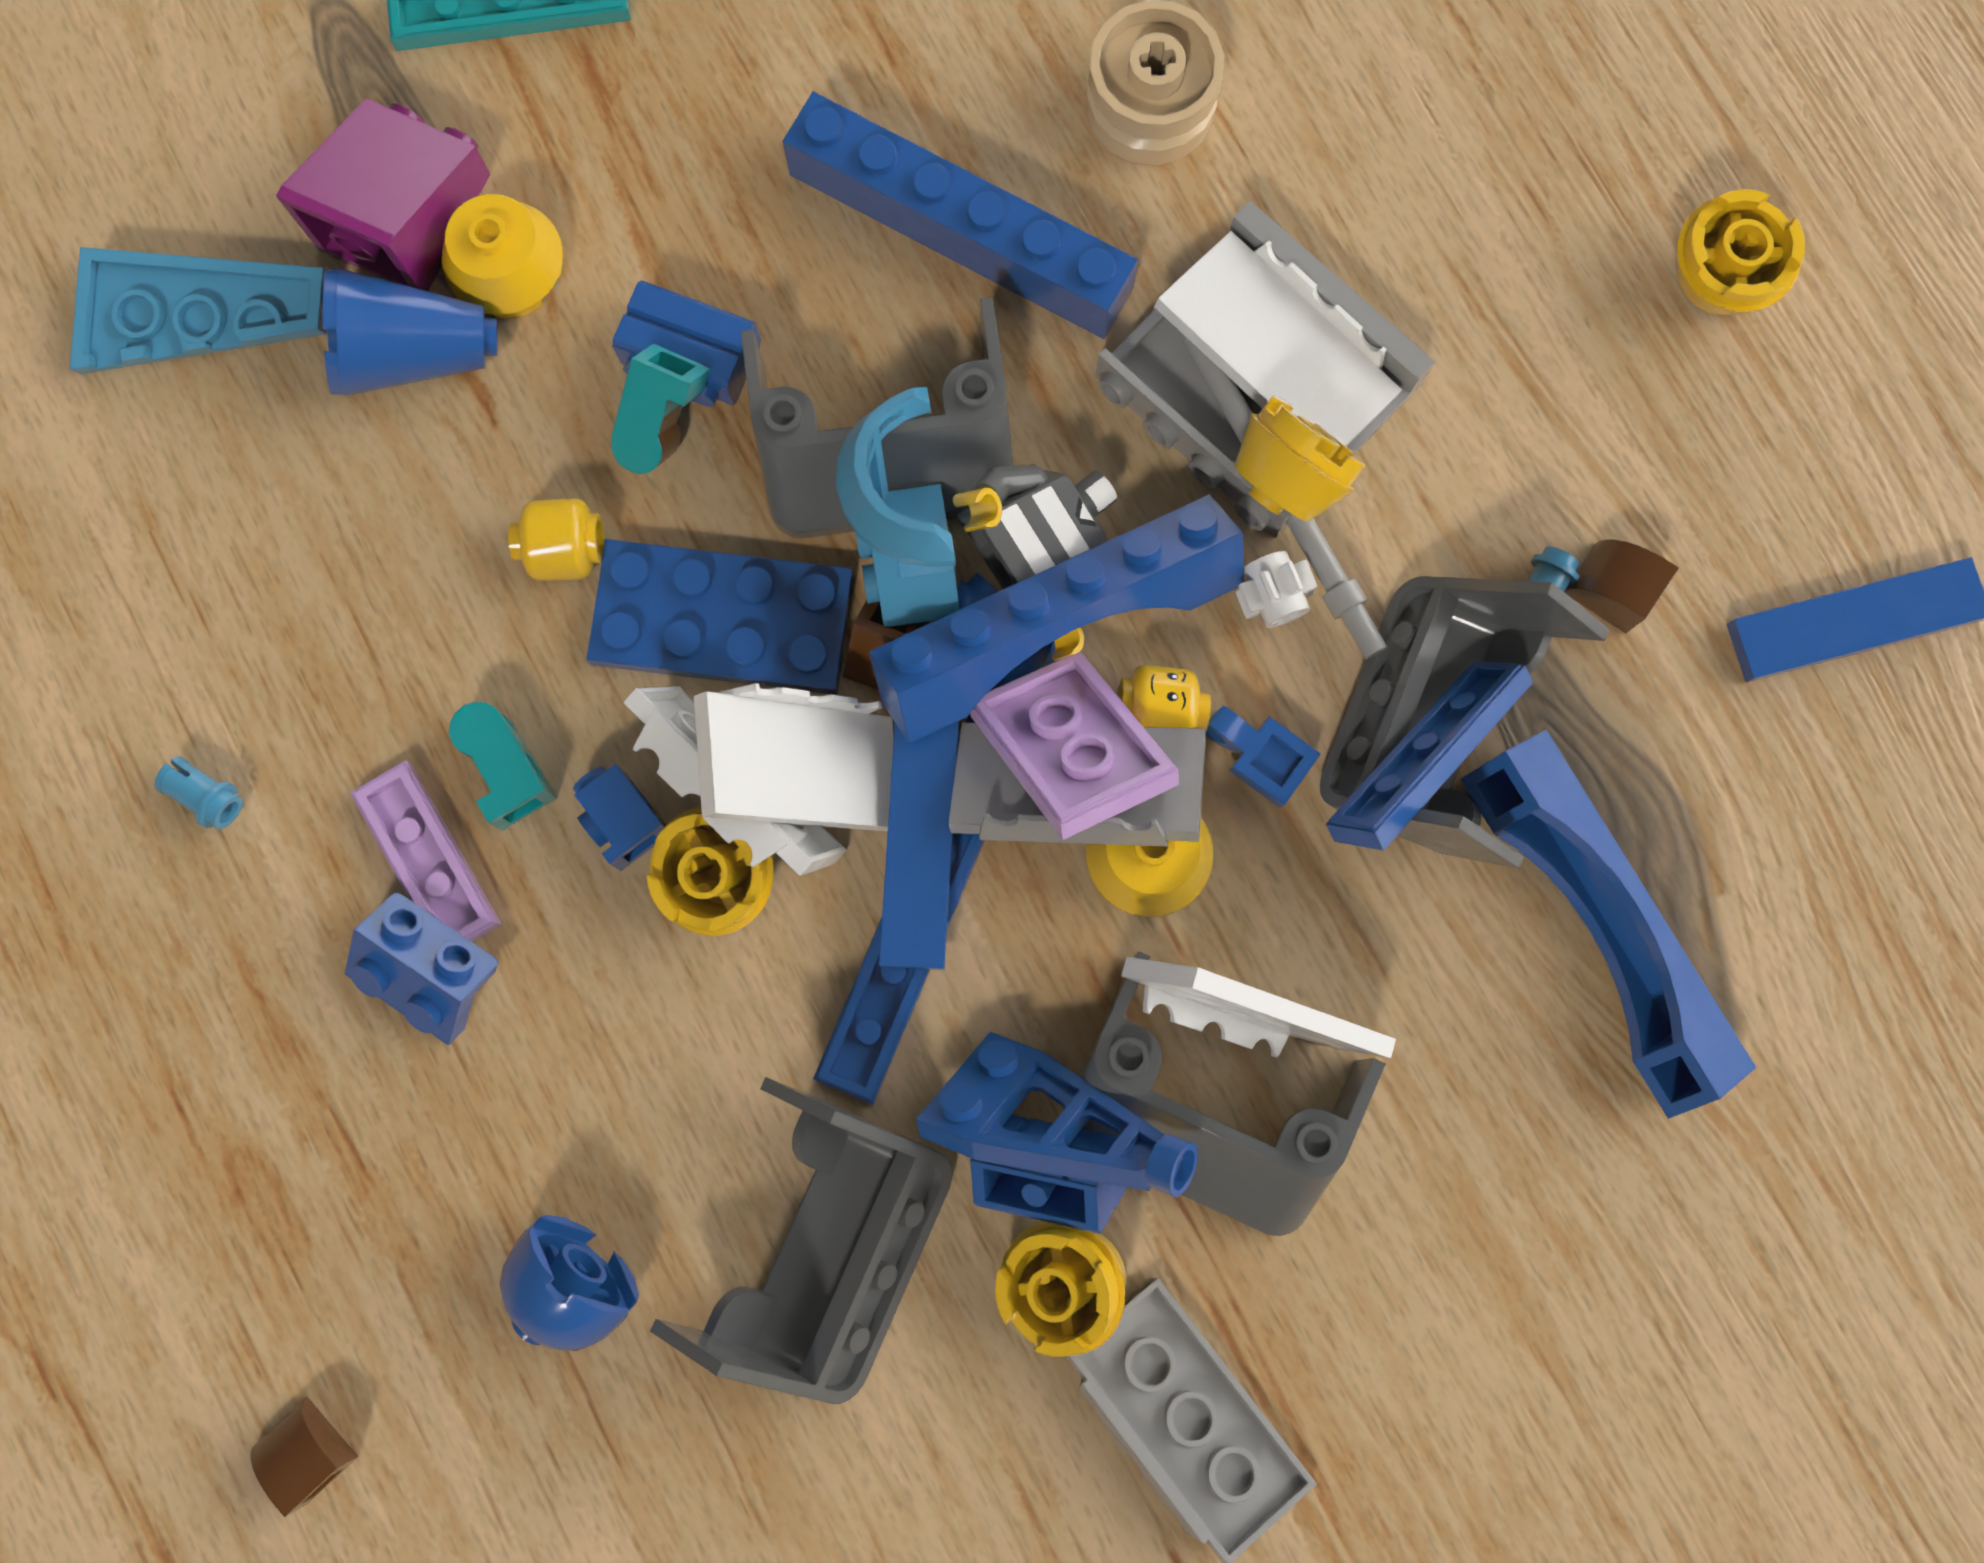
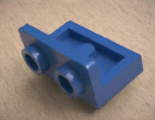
[344,893,498,1046]

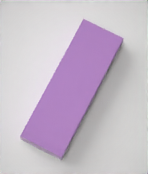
[350,760,502,942]

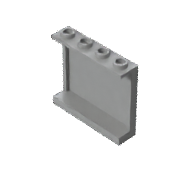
[1095,201,1435,538]

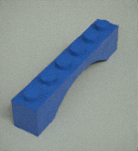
[869,494,1244,744]
[1460,730,1757,1119]

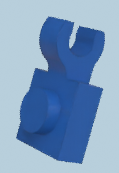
[1205,705,1321,808]

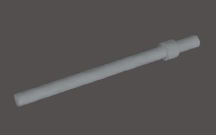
[1182,336,1387,660]

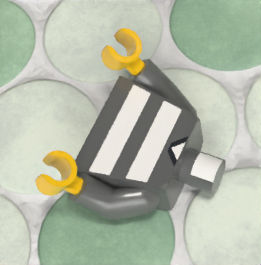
[953,464,1117,661]

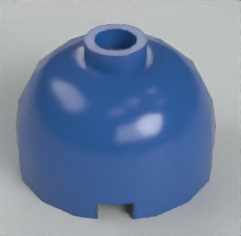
[500,1215,639,1351]

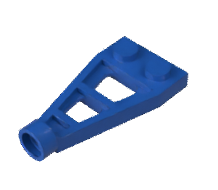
[916,1032,1198,1197]

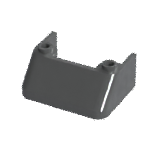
[741,297,1014,539]
[1320,576,1609,869]
[1079,951,1386,1236]
[650,1077,952,1404]

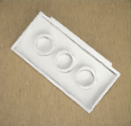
[1154,231,1402,447]
[694,683,894,831]
[623,686,847,876]
[1121,957,1396,1058]

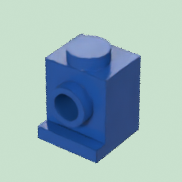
[572,764,666,871]

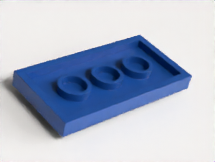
[586,539,854,695]

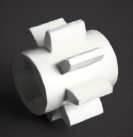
[1235,551,1318,628]

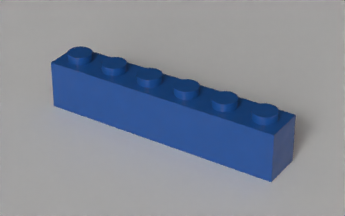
[782,91,1138,340]

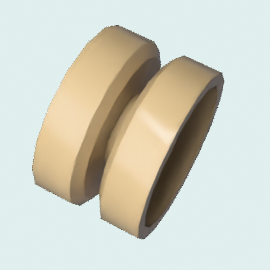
[1086,0,1225,165]

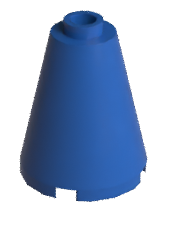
[323,269,498,396]

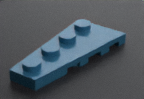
[70,247,327,374]

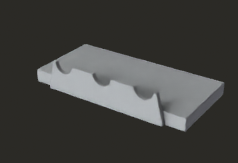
[948,723,1206,847]
[1066,1278,1317,1563]

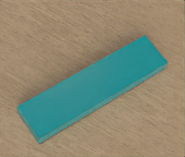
[387,0,631,51]

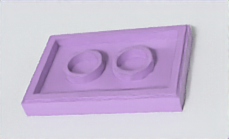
[970,651,1179,840]

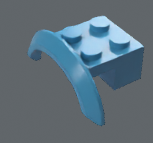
[836,387,959,628]

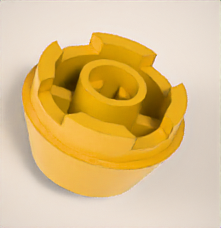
[1677,189,1805,315]
[441,194,563,319]
[1234,395,1366,522]
[647,806,774,936]
[1086,817,1214,917]
[995,1222,1126,1357]

